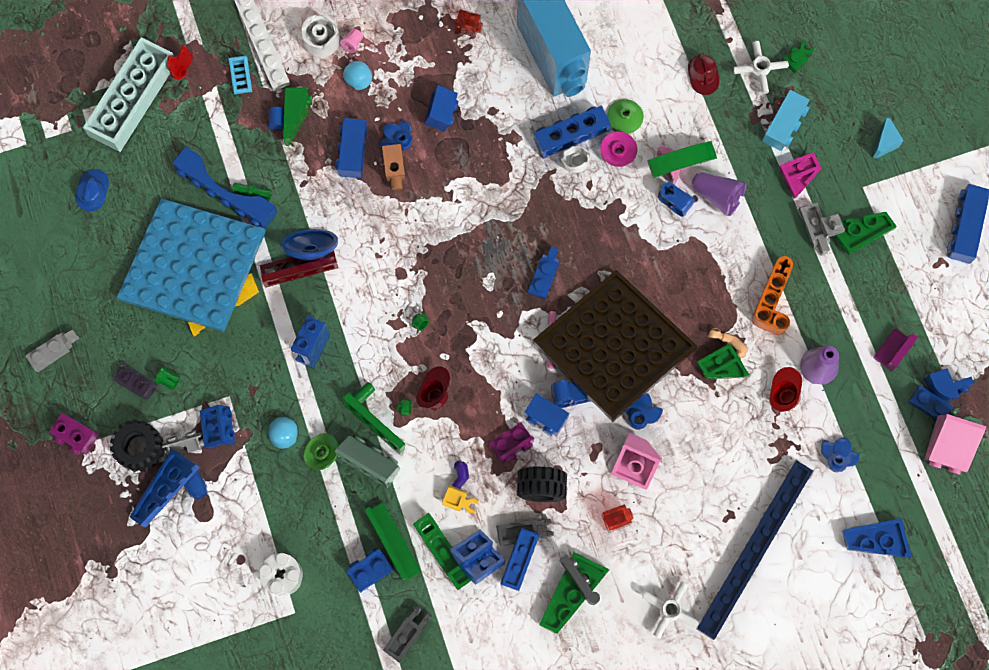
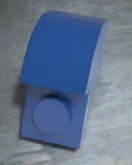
[924,368,975,402]

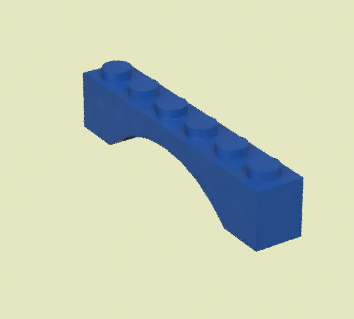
[172,147,278,229]

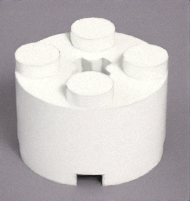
[302,14,340,59]
[259,553,303,596]

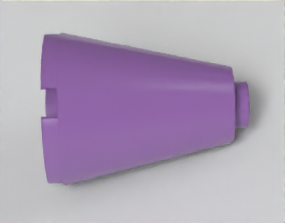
[692,172,746,216]
[800,346,839,385]

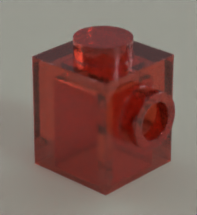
[601,504,634,534]

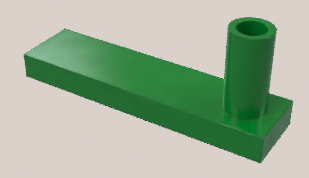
[343,382,406,455]

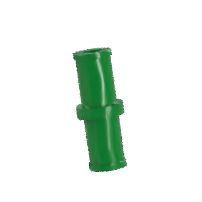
[232,182,272,201]

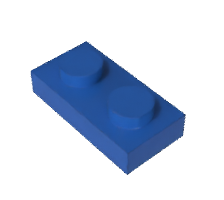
[908,385,953,420]

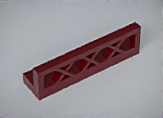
[259,250,339,288]

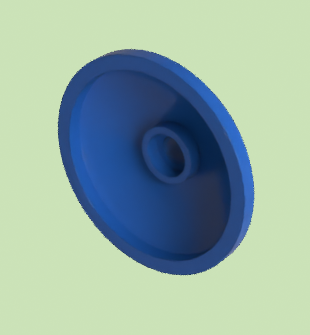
[281,229,338,261]

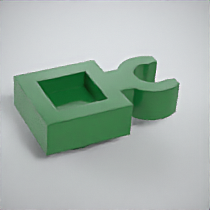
[782,41,814,73]

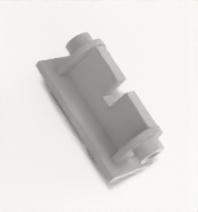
[162,431,204,457]

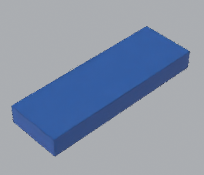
[500,527,540,591]

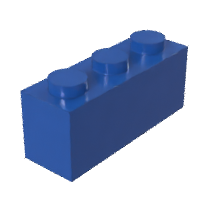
[335,118,368,178]

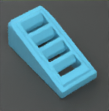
[228,56,252,95]

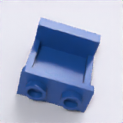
[291,316,330,369]

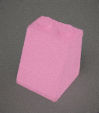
[924,414,986,475]

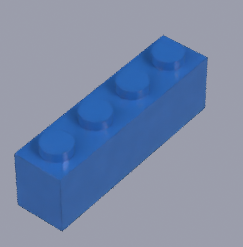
[947,184,989,264]

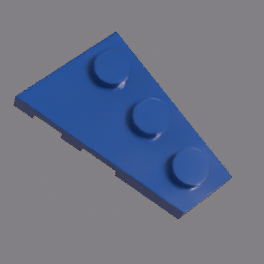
[842,518,912,558]

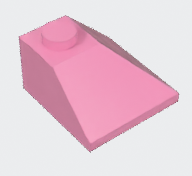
[611,433,661,490]

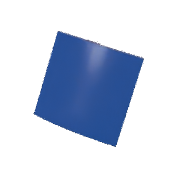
[450,529,506,585]

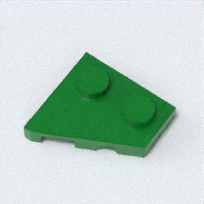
[696,344,750,380]

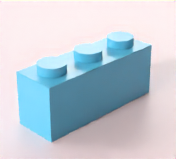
[762,90,810,152]

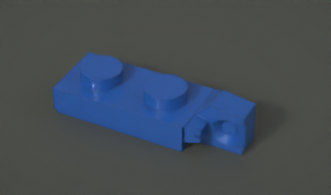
[528,246,559,300]

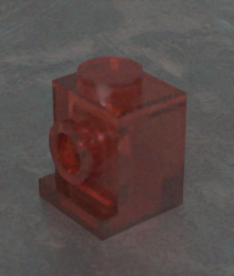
[455,9,483,38]

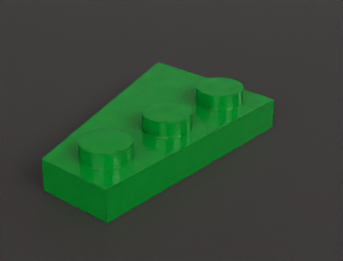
[835,212,897,256]

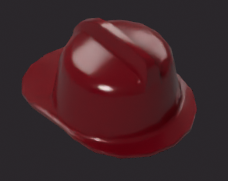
[688,53,719,95]
[416,366,451,411]

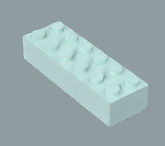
[83,37,174,152]

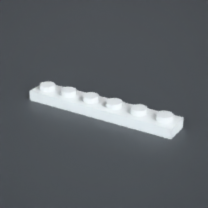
[234,0,290,91]

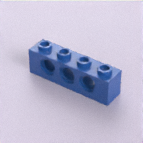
[534,105,611,159]

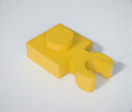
[442,485,479,513]

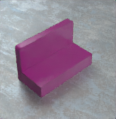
[873,329,918,372]

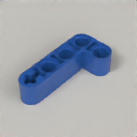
[550,380,591,408]

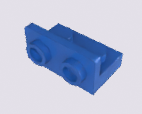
[200,405,235,449]
[346,549,394,593]

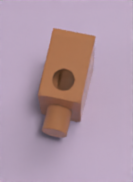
[382,144,406,190]

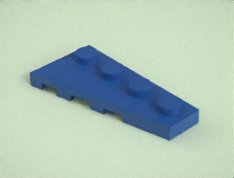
[129,449,200,528]

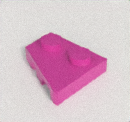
[779,152,821,199]

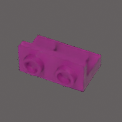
[489,422,534,464]

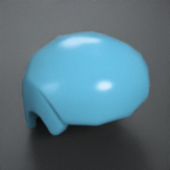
[343,61,373,90]
[268,417,298,449]

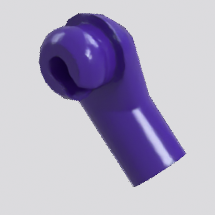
[451,460,469,489]

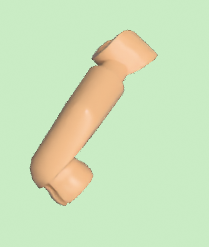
[708,328,748,358]

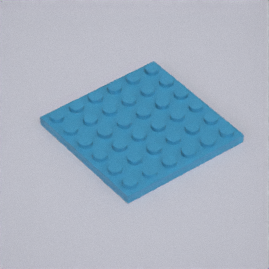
[117,199,266,332]

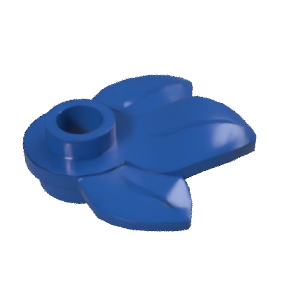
[379,120,413,150]
[625,393,663,430]
[821,437,860,473]

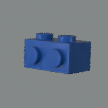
[424,85,459,132]
[524,393,570,436]

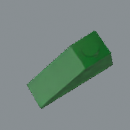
[283,88,312,146]

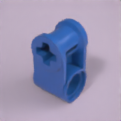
[658,182,695,217]

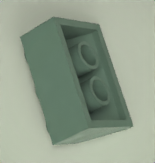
[334,436,400,489]

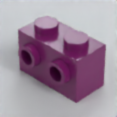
[48,413,99,455]

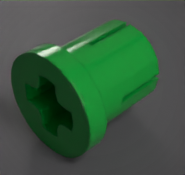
[155,366,181,390]

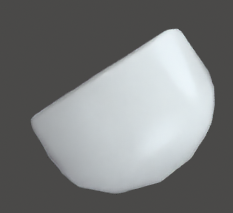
[561,146,590,173]

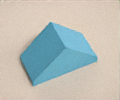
[873,118,904,158]

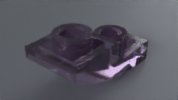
[112,364,158,401]

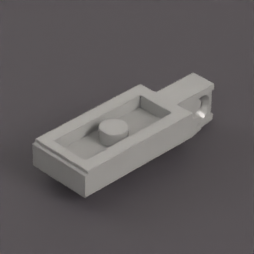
[798,202,830,256]
[26,330,80,372]

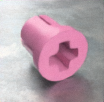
[340,28,363,53]

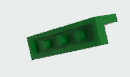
[365,503,421,582]

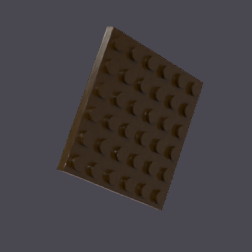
[533,270,697,422]

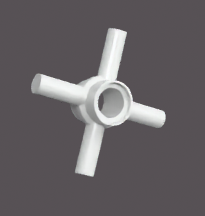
[733,41,789,94]
[642,581,699,639]

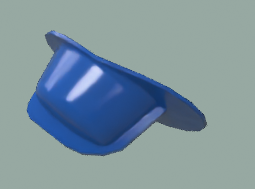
[76,169,109,211]

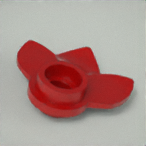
[167,45,193,80]

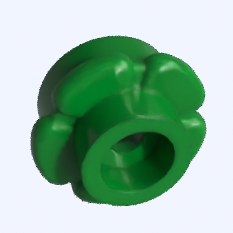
[412,313,430,331]
[398,397,412,416]

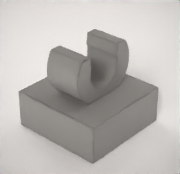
[819,214,845,238]

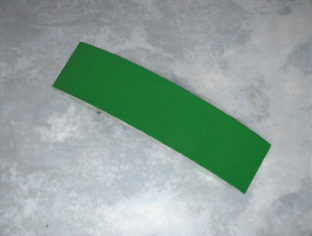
[647,141,717,178]
[413,513,471,590]

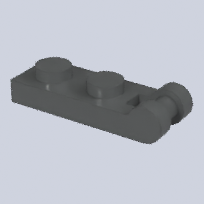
[559,554,600,605]

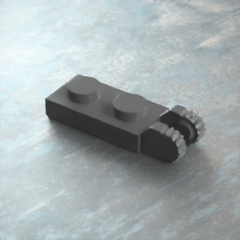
[496,519,554,546]
[383,605,432,663]

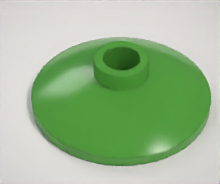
[607,99,644,134]
[304,433,339,471]

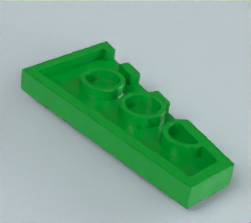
[539,552,610,634]

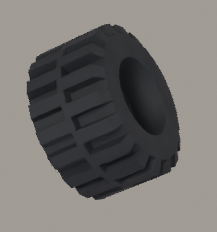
[110,420,164,472]
[517,466,567,502]

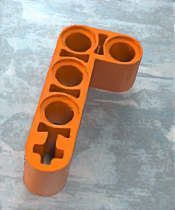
[752,256,793,335]

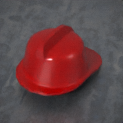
[769,367,802,412]

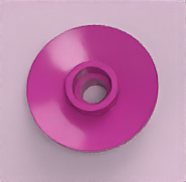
[600,132,638,167]

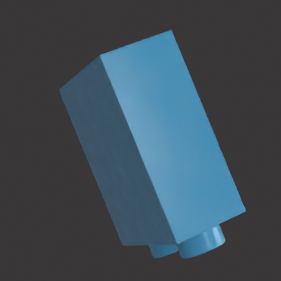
[517,0,591,97]

